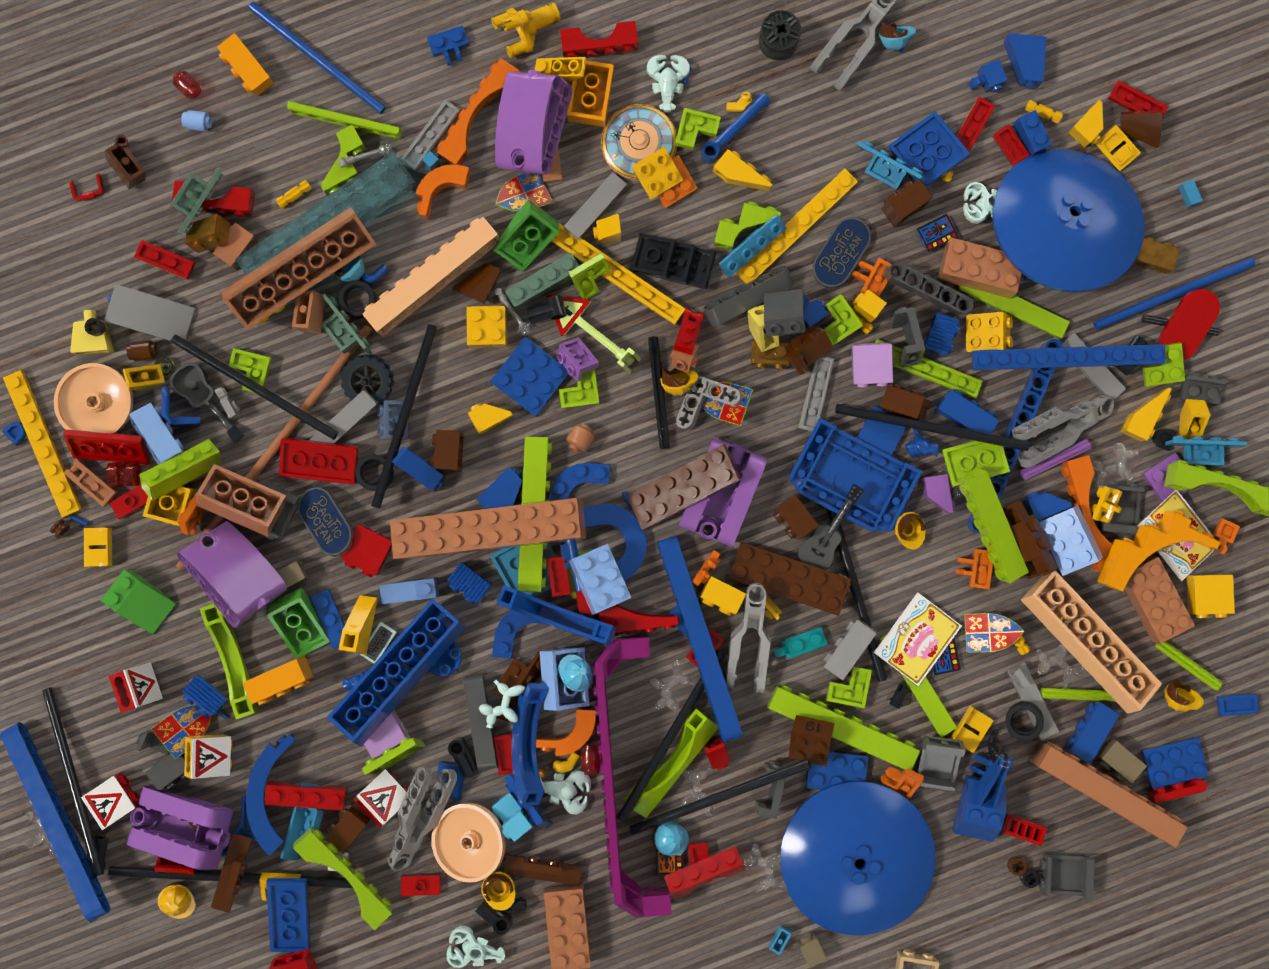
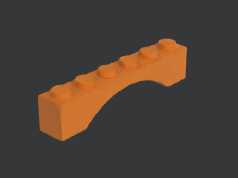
[437,58,520,165]
[1061,455,1113,573]

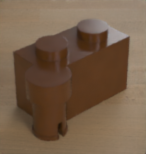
[105,135,145,189]
[785,324,834,375]
[880,384,932,421]
[326,802,371,854]

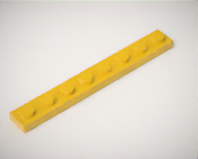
[735,168,858,284]
[551,223,685,326]
[3,370,82,518]

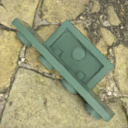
[170,167,223,235]
[321,293,372,355]

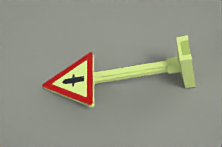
[546,294,641,374]

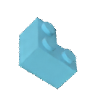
[491,792,533,842]

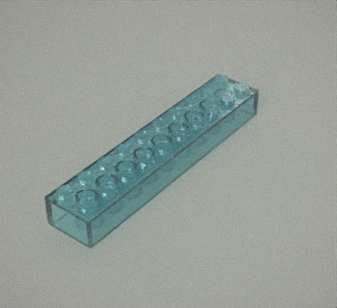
[235,151,418,275]

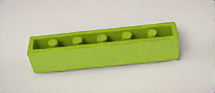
[958,468,1029,583]

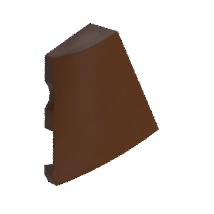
[1120,111,1163,148]
[453,263,502,304]

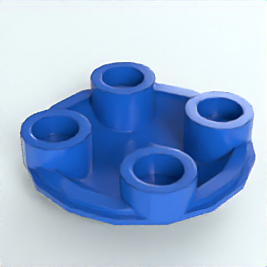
[429,642,462,677]

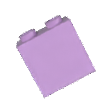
[852,342,893,387]
[364,710,410,758]

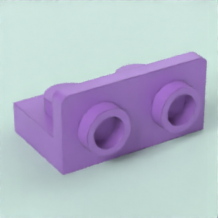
[557,337,599,382]

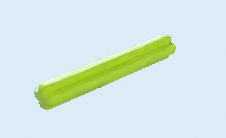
[1155,641,1223,691]
[1040,688,1116,702]

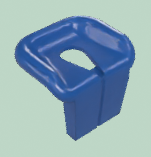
[162,386,200,428]

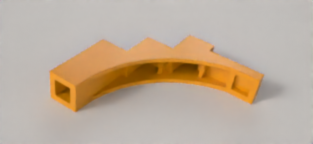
[1097,510,1220,591]

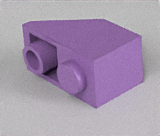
[921,474,955,513]

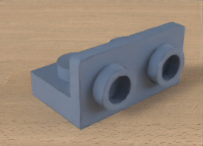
[377,400,408,440]

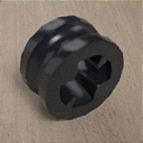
[84,318,105,336]
[1020,869,1040,888]

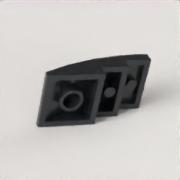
[630,233,717,290]

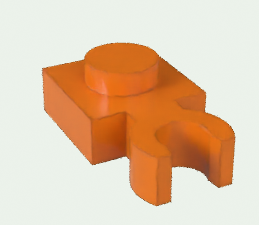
[1210,518,1240,555]

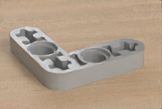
[676,376,743,430]

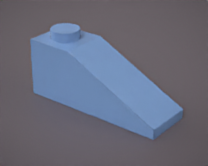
[379,578,439,604]

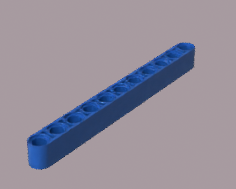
[967,339,1063,533]
[657,536,743,743]
[0,722,110,922]

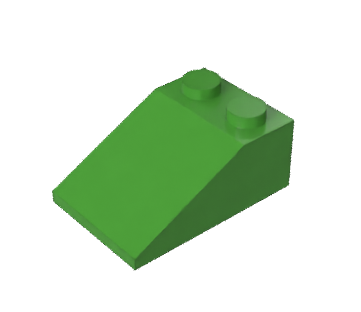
[493,200,560,272]
[100,569,177,634]
[266,587,330,659]

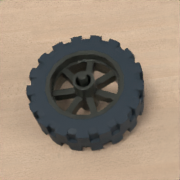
[340,354,394,404]

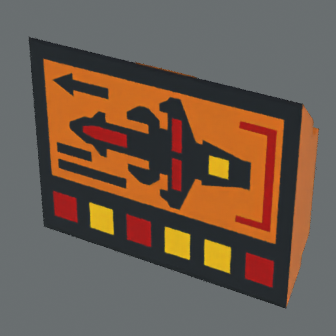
[656,848,684,875]

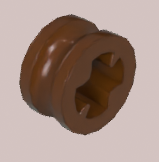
[50,519,70,538]
[1007,856,1027,876]

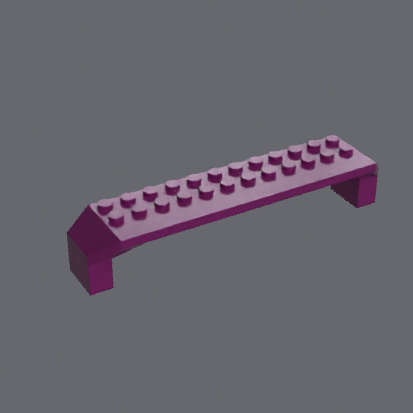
[592,635,672,918]

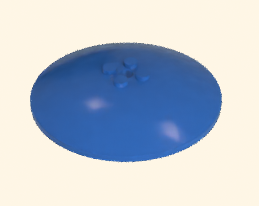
[992,149,1144,293]
[780,781,935,936]

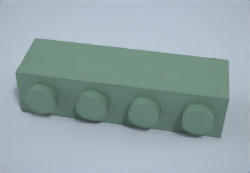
[505,252,579,311]

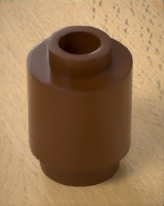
[126,340,158,361]

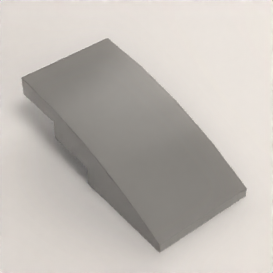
[104,284,196,341]

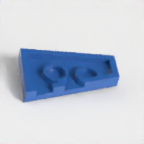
[504,774,553,828]

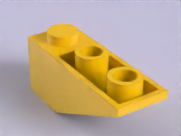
[535,57,586,82]
[712,149,772,191]
[1120,388,1172,442]
[338,595,378,655]

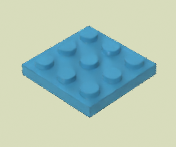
[490,543,556,597]

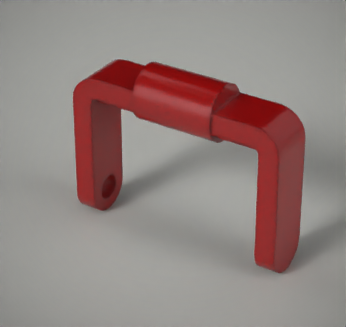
[69,173,104,201]

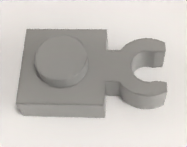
[215,387,241,420]

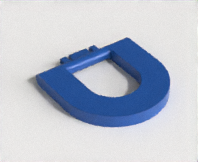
[559,504,646,592]

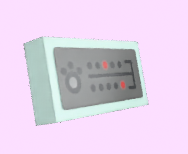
[359,622,397,663]

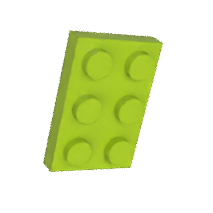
[942,435,1010,488]
[361,737,425,776]

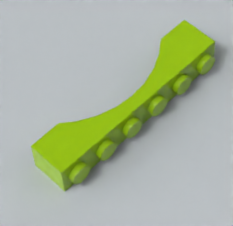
[1164,460,1269,517]
[199,604,260,719]
[623,709,718,818]
[293,827,392,930]

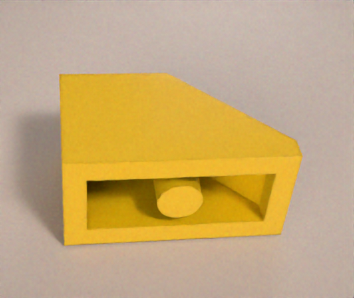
[1068,100,1103,148]
[593,214,621,244]
[123,364,165,391]
[1179,399,1211,440]
[468,403,514,434]

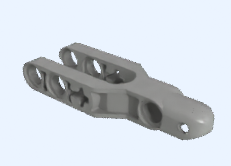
[810,0,896,91]
[1012,395,1114,467]
[725,583,770,694]
[388,767,457,871]

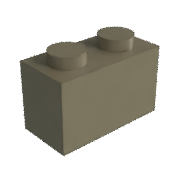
[1096,738,1147,784]

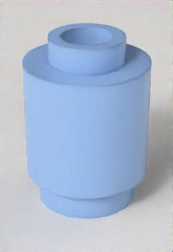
[181,110,212,132]

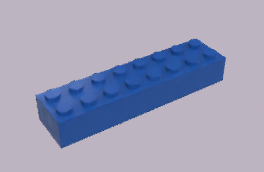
[326,598,466,747]

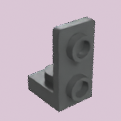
[136,729,170,755]

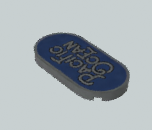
[812,217,871,288]
[298,487,354,556]

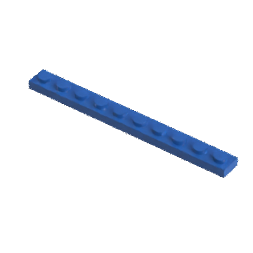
[971,344,1166,371]

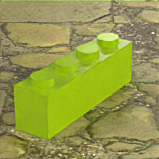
[139,439,221,501]

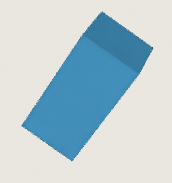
[422,151,441,171]
[1178,179,1203,208]
[768,925,792,955]

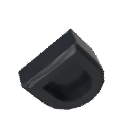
[1152,429,1177,451]

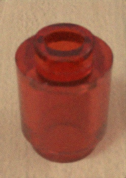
[173,71,202,100]
[580,746,600,775]

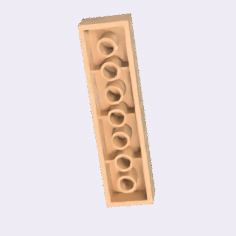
[363,217,500,337]
[1021,570,1162,714]

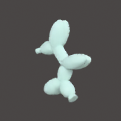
[479,680,525,728]

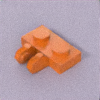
[852,258,895,297]
[178,494,205,535]
[955,549,993,590]
[692,550,721,586]
[881,767,924,800]

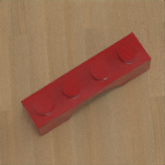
[560,21,638,58]
[172,180,255,217]
[264,781,348,811]
[664,846,746,900]

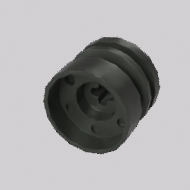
[759,10,801,60]

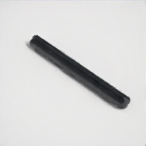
[648,336,670,450]

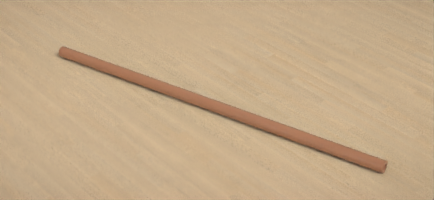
[176,324,373,571]

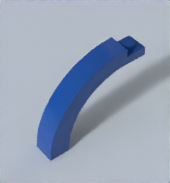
[496,585,617,646]
[511,683,548,806]
[246,733,296,856]

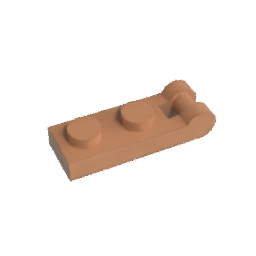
[64,458,118,507]

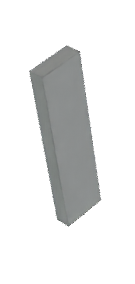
[400,99,461,172]
[564,172,627,240]
[1062,333,1126,401]
[798,356,834,432]
[309,389,378,443]
[1006,662,1059,740]

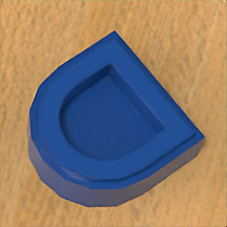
[2,422,27,446]

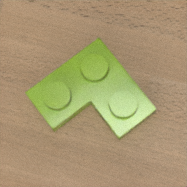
[675,108,721,150]
[568,253,610,299]
[823,293,864,346]
[1143,343,1185,387]
[229,348,272,393]
[559,369,599,409]
[826,666,872,708]

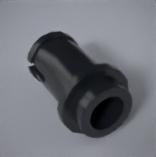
[889,683,910,709]
[502,897,527,913]

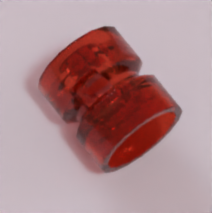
[106,461,141,487]

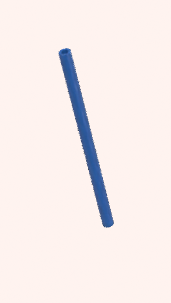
[248,2,386,114]
[1093,258,1255,330]

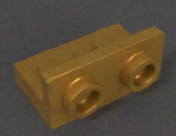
[750,341,790,370]

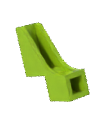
[321,124,366,196]
[713,202,781,250]

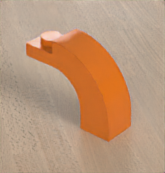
[415,164,471,220]
[536,708,596,756]

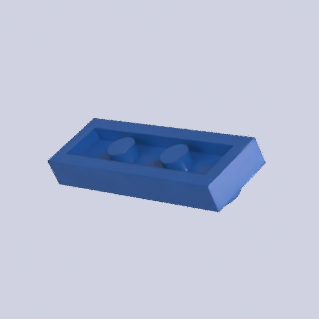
[310,589,345,650]

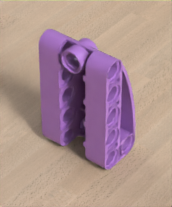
[495,69,572,175]
[679,437,767,547]
[177,521,287,628]
[127,786,234,870]

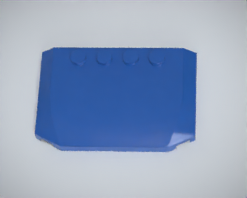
[788,418,922,531]

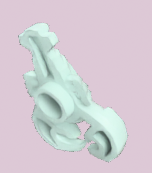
[647,55,690,112]
[963,182,997,224]
[540,770,591,815]
[447,926,505,968]

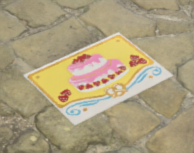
[1137,490,1216,582]
[874,592,962,686]

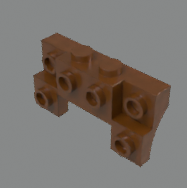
[1002,500,1058,579]

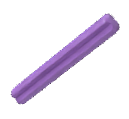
[1020,439,1091,480]

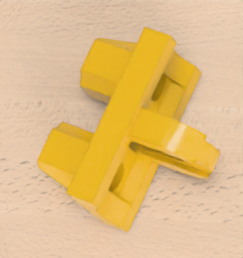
[1090,486,1123,524]

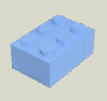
[129,403,184,465]
[1039,505,1103,576]
[569,544,631,615]
[540,647,589,711]

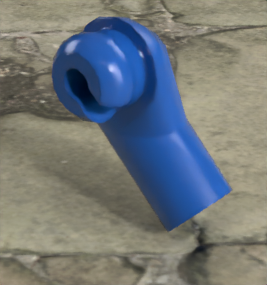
[361,264,389,285]

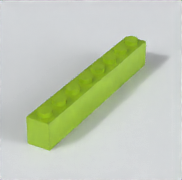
[518,437,552,593]
[767,684,920,770]

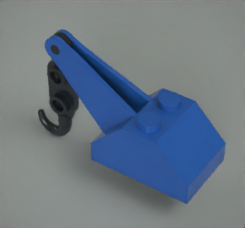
[952,729,1011,842]

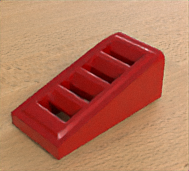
[1001,813,1047,846]

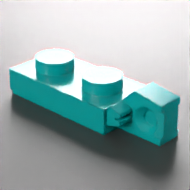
[773,626,828,658]

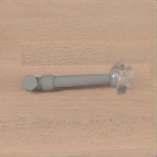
[338,141,392,168]
[494,288,533,337]

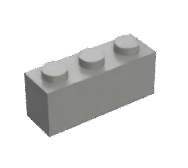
[823,618,877,680]

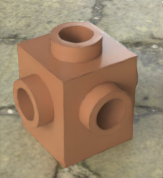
[670,344,699,373]

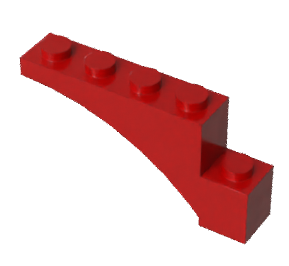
[576,591,679,637]

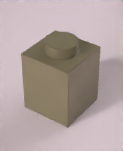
[276,561,310,589]
[798,933,827,968]

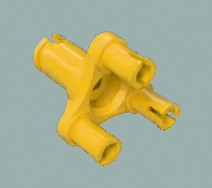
[491,3,561,58]

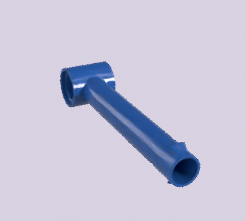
[701,93,770,164]

